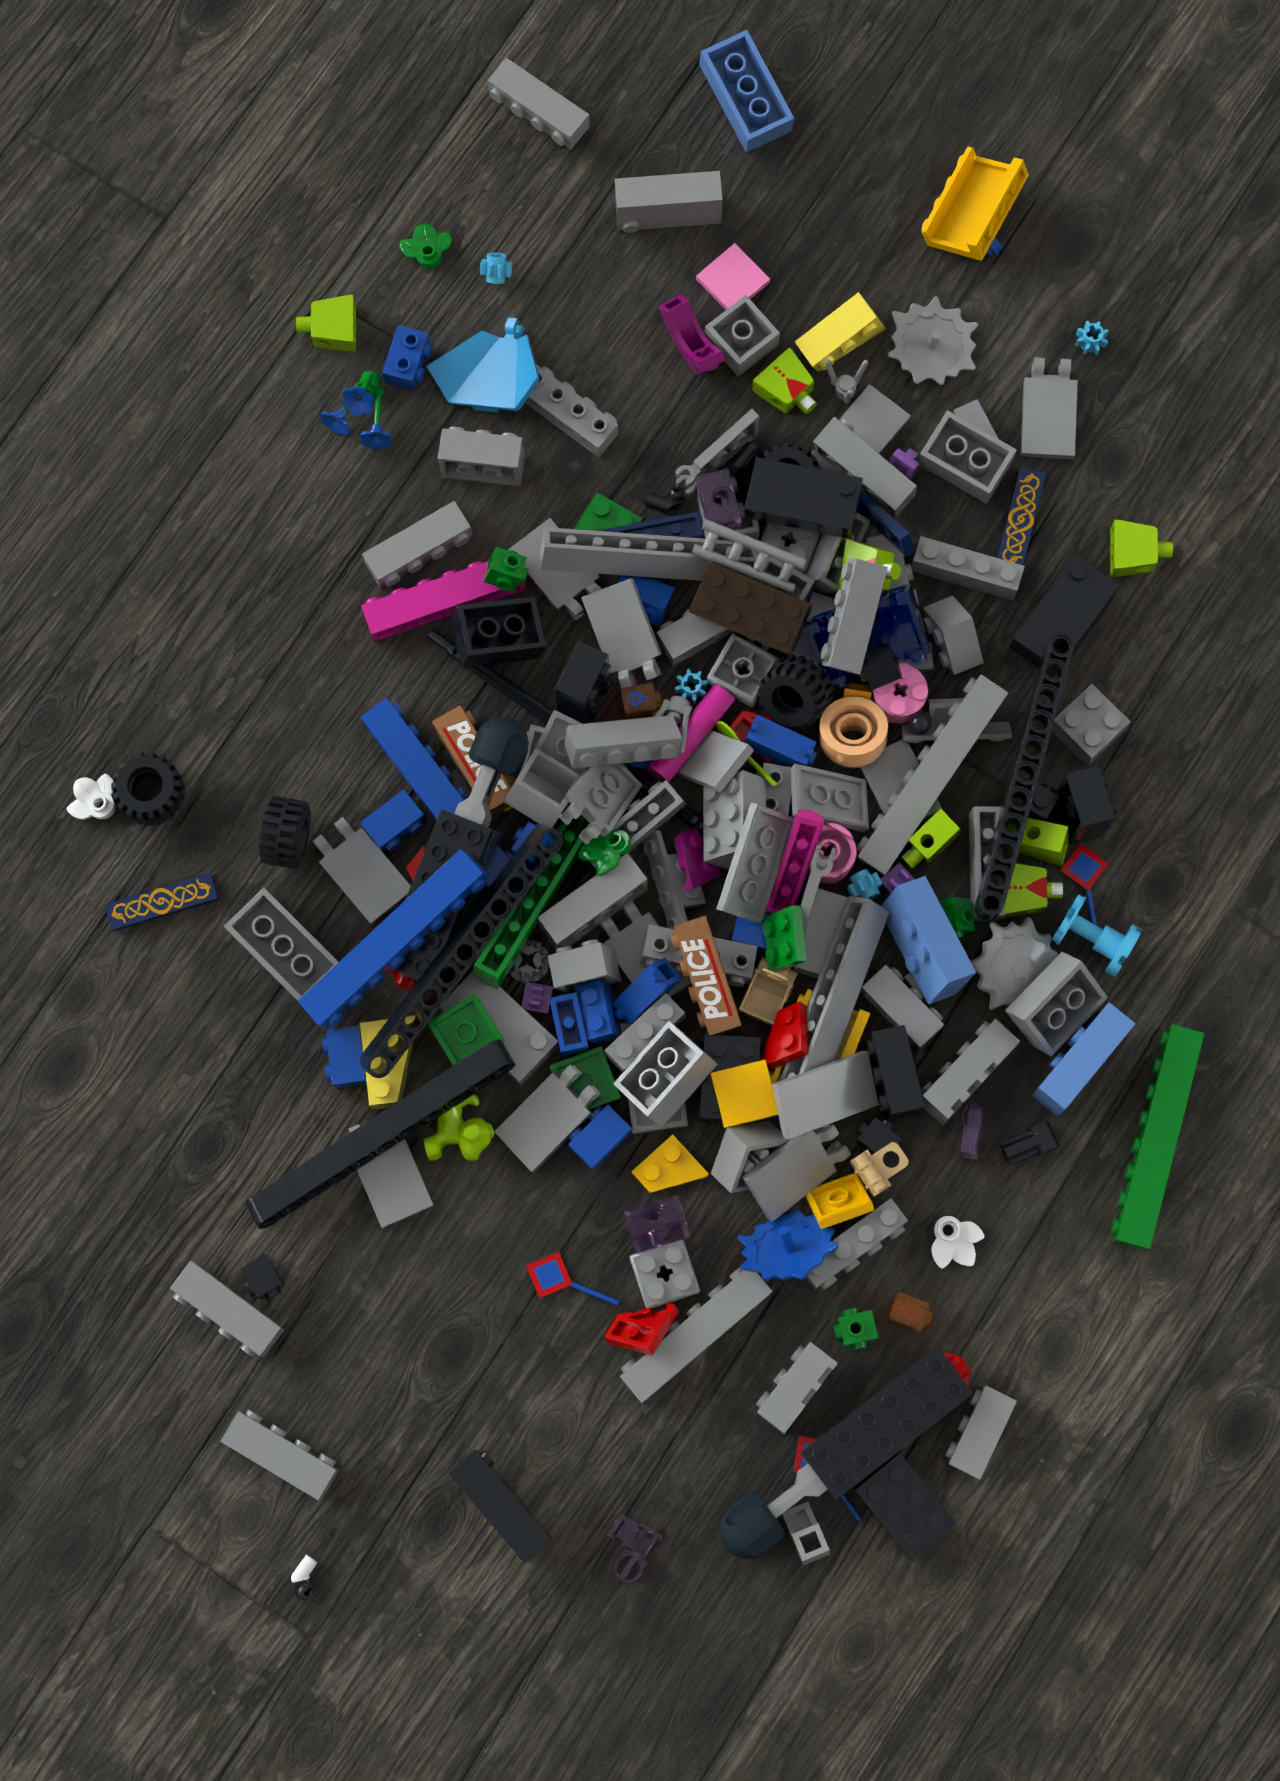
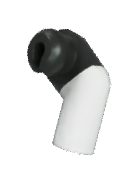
[291,1554,318,1600]

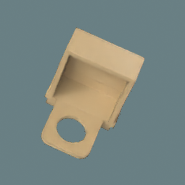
[739,957,798,1026]
[850,1142,909,1198]

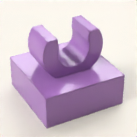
[889,448,920,480]
[881,862,915,895]
[521,982,554,1015]

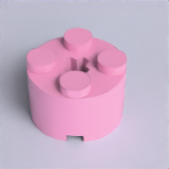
[871,663,928,725]
[807,823,857,884]

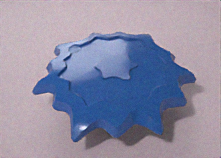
[738,1209,839,1281]

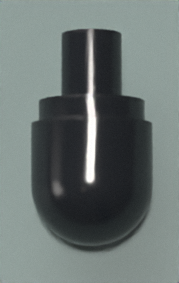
[909,710,932,735]

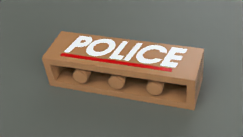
[432,705,514,816]
[671,915,741,1036]

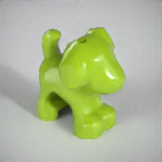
[423,1094,494,1161]

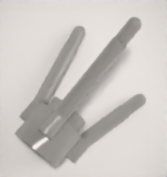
[825,359,868,404]
[654,696,692,754]

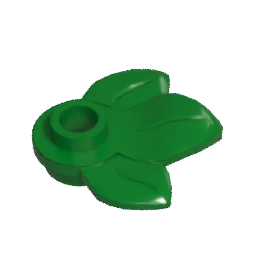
[400,223,452,269]
[578,830,631,876]

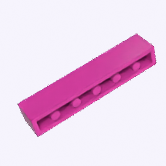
[361,561,526,642]

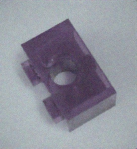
[696,469,745,530]
[624,1195,690,1253]

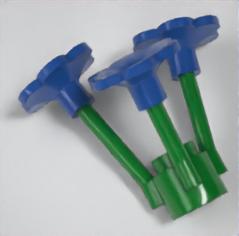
[320,371,392,450]

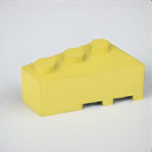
[795,292,886,372]
[360,1016,415,1110]

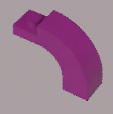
[658,295,726,375]

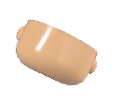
[819,696,888,768]

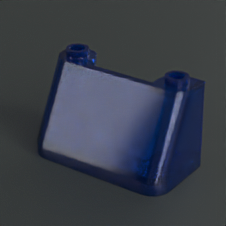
[804,584,931,689]

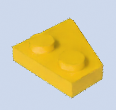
[631,1134,709,1194]

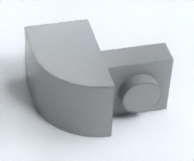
[782,1502,830,1566]

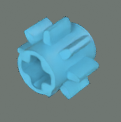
[480,253,512,284]
[1075,321,1108,355]
[675,669,708,704]
[847,869,883,900]

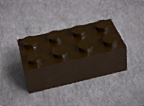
[689,561,814,655]

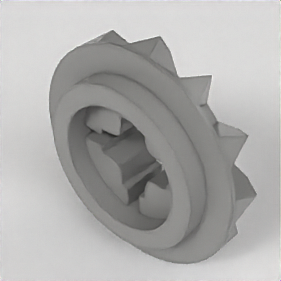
[508,939,549,983]

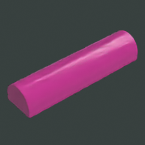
[647,684,735,782]
[765,809,824,913]

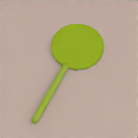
[716,721,777,787]

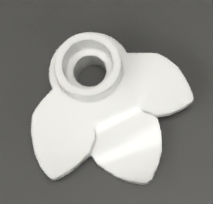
[67,774,115,820]
[931,1216,984,1269]

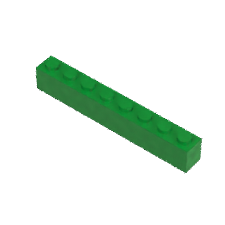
[473,815,590,989]
[1110,1024,1205,1251]

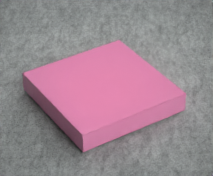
[696,243,770,310]

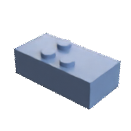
[699,30,794,153]
[881,876,976,1005]
[1031,1002,1135,1117]

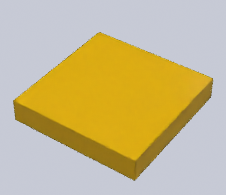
[710,1060,778,1129]
[805,1173,874,1229]

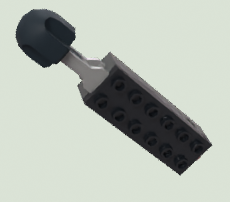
[390,716,529,991]
[720,1347,973,1559]

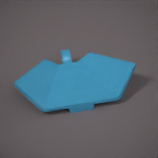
[427,318,540,412]

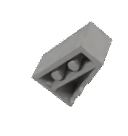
[756,1342,838,1434]

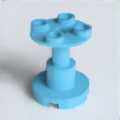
[1052,894,1142,977]

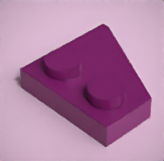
[673,827,723,892]

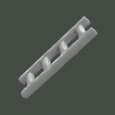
[691,519,806,594]

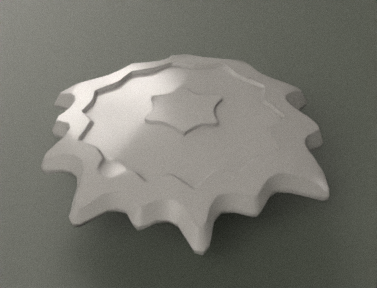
[888,296,978,385]
[970,917,1057,1010]

